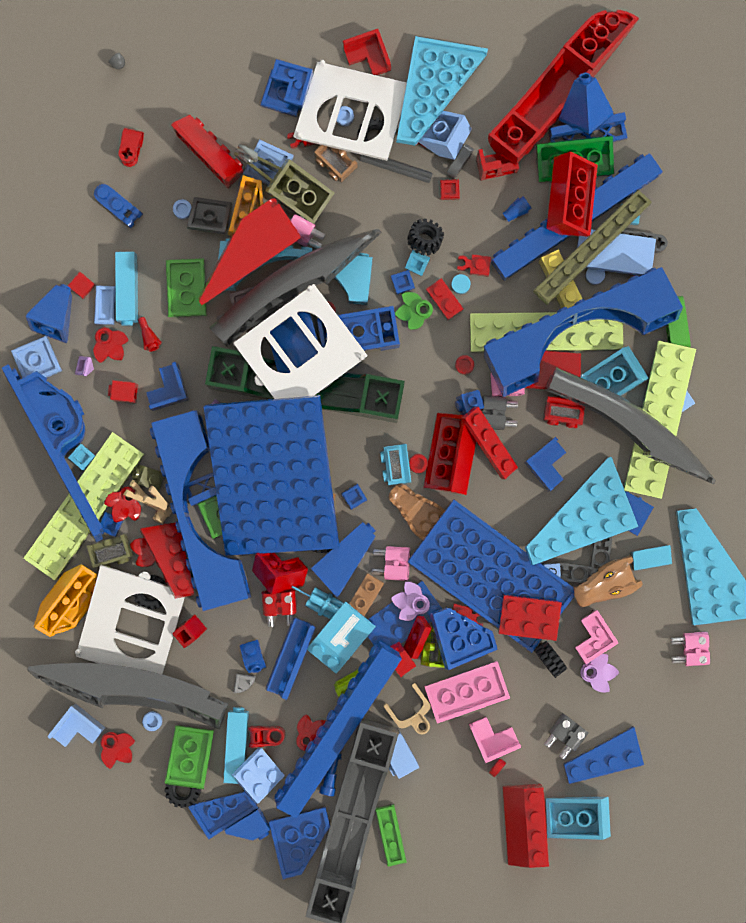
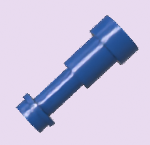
[319,753,342,796]

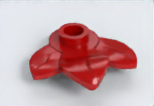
[93,327,129,363]
[104,486,141,522]
[130,538,156,567]
[296,714,326,751]
[100,732,135,769]

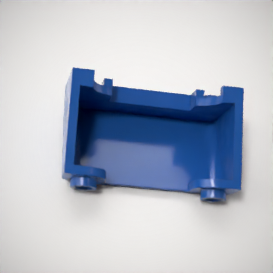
[265,312,329,386]

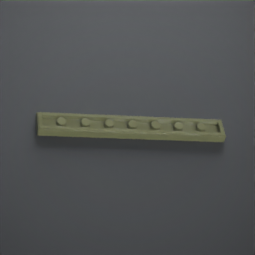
[533,190,652,305]

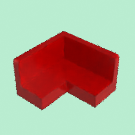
[342,29,391,75]
[476,149,519,181]
[252,553,308,595]

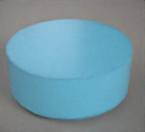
[451,274,471,294]

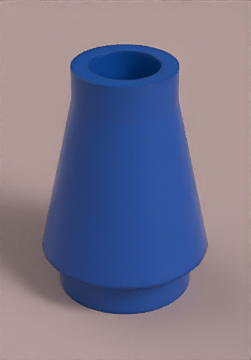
[503,196,532,222]

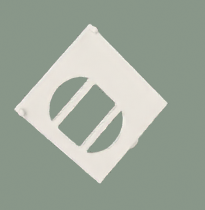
[293,60,407,161]
[234,284,368,399]
[75,565,185,674]

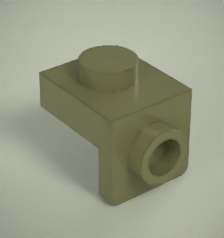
[132,464,164,491]

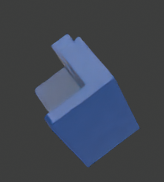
[271,59,313,111]
[146,361,189,411]
[524,437,566,492]

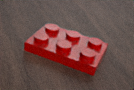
[498,594,562,641]

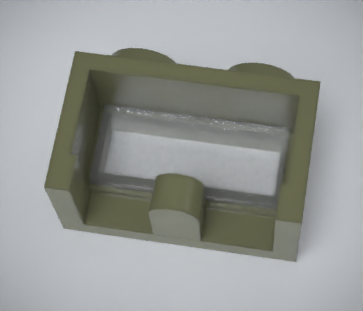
[87,534,133,569]

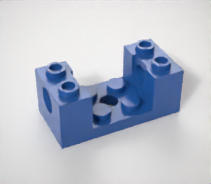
[317,306,400,351]

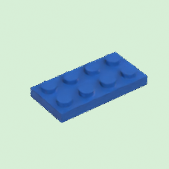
[368,581,442,647]

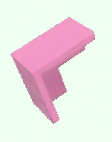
[575,609,618,664]
[469,717,521,763]

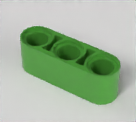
[666,296,691,348]

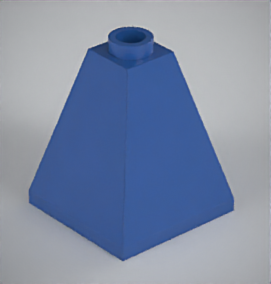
[559,73,613,134]
[26,284,72,343]

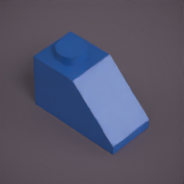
[224,807,270,841]

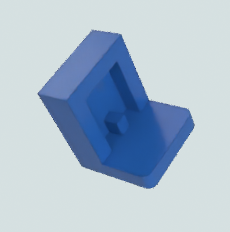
[455,390,484,415]
[240,640,266,673]

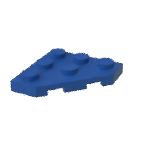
[430,607,498,670]
[269,806,330,879]

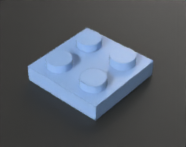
[232,747,285,804]

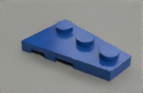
[188,791,258,840]

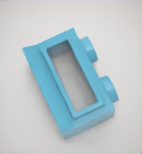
[380,444,411,486]

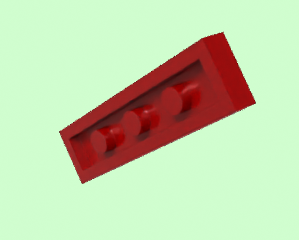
[461,406,518,479]

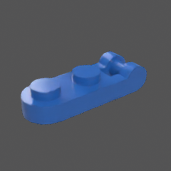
[94,184,143,228]

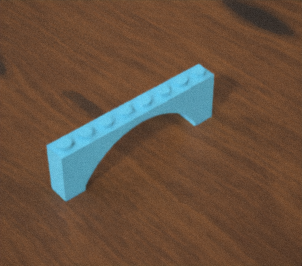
[218,239,373,306]

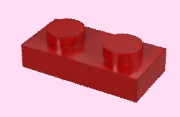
[426,278,464,320]
[404,616,432,659]

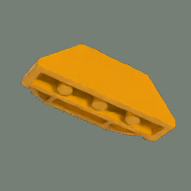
[34,564,97,637]

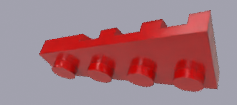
[140,522,194,599]

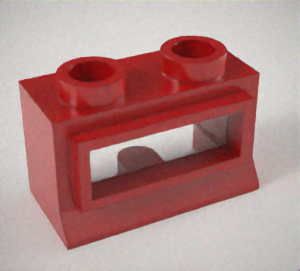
[543,396,585,429]

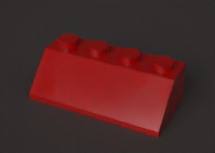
[171,115,244,188]
[546,151,598,237]
[423,413,476,495]
[502,784,549,868]

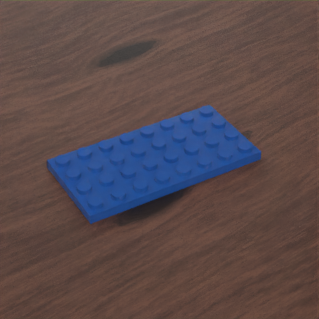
[408,499,574,653]

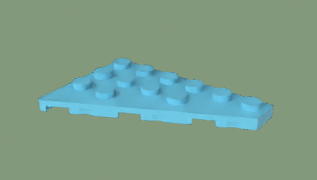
[396,36,488,146]
[525,457,638,566]
[676,508,746,625]

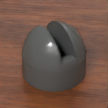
[108,53,125,70]

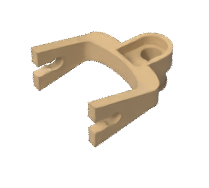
[123,480,172,524]
[384,683,431,734]

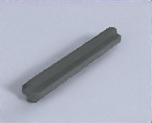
[360,154,432,183]

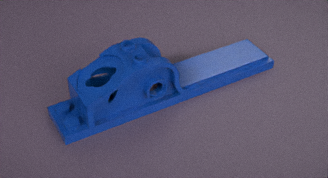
[2,364,104,543]

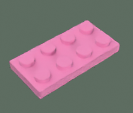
[424,661,510,724]

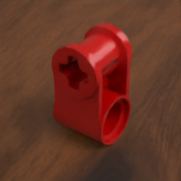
[118,128,144,167]
[248,726,286,748]

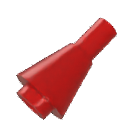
[138,317,162,352]

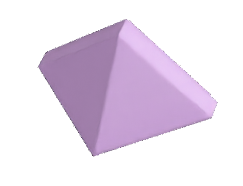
[75,356,94,376]

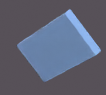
[577,230,656,276]

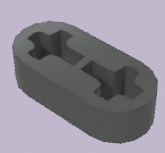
[446,144,474,179]

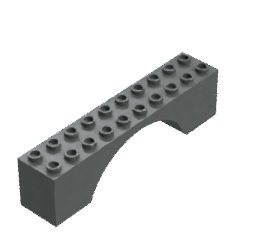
[305,718,399,923]

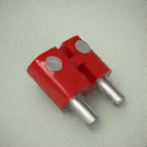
[261,589,297,627]

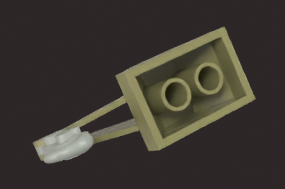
[234,144,334,224]

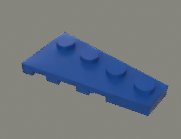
[564,726,644,784]

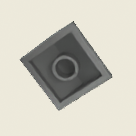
[187,197,232,234]

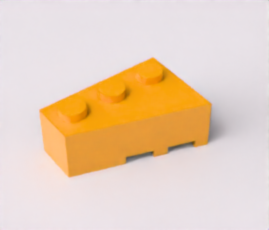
[227,176,263,236]

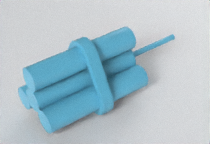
[292,586,344,619]

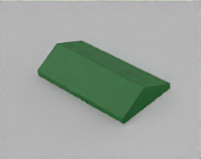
[536,136,614,182]

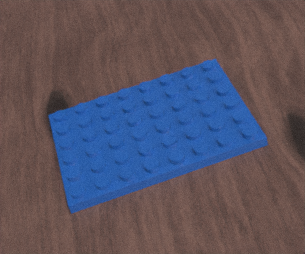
[203,395,339,556]

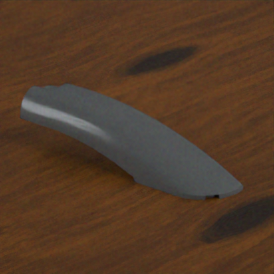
[210,229,382,347]
[545,368,716,484]
[27,663,228,729]

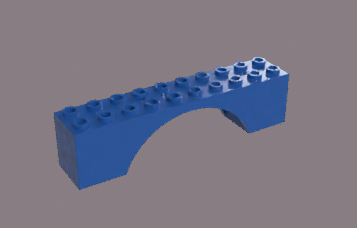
[484,267,683,397]
[150,410,251,611]

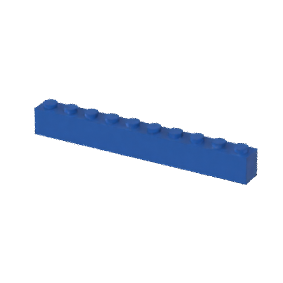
[491,153,663,281]
[274,641,402,818]

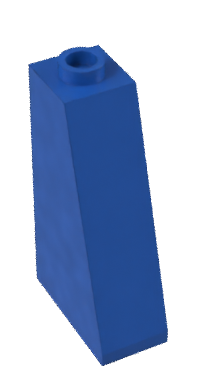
[311,522,376,597]

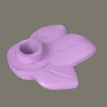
[392,582,430,621]
[580,654,619,693]

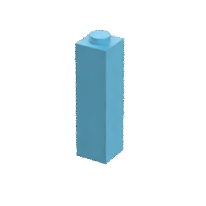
[115,252,138,326]
[224,707,249,784]

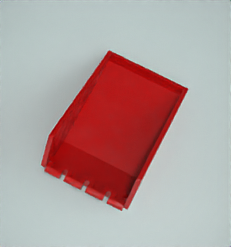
[198,198,301,305]

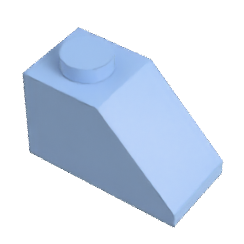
[389,731,419,779]

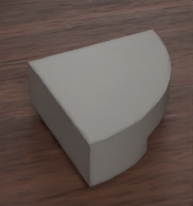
[233,673,256,693]

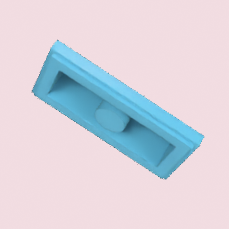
[630,545,672,571]

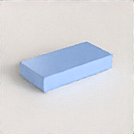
[94,286,116,325]

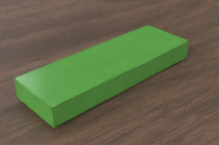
[375,804,407,867]

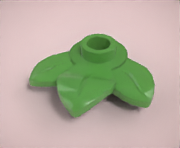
[395,292,433,330]

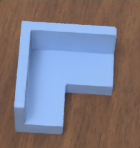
[47,704,106,747]

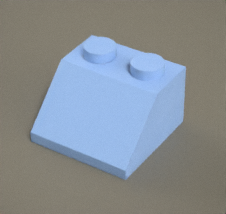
[418,111,472,160]

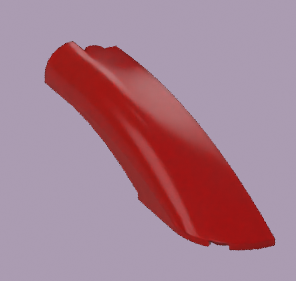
[488,10,639,165]

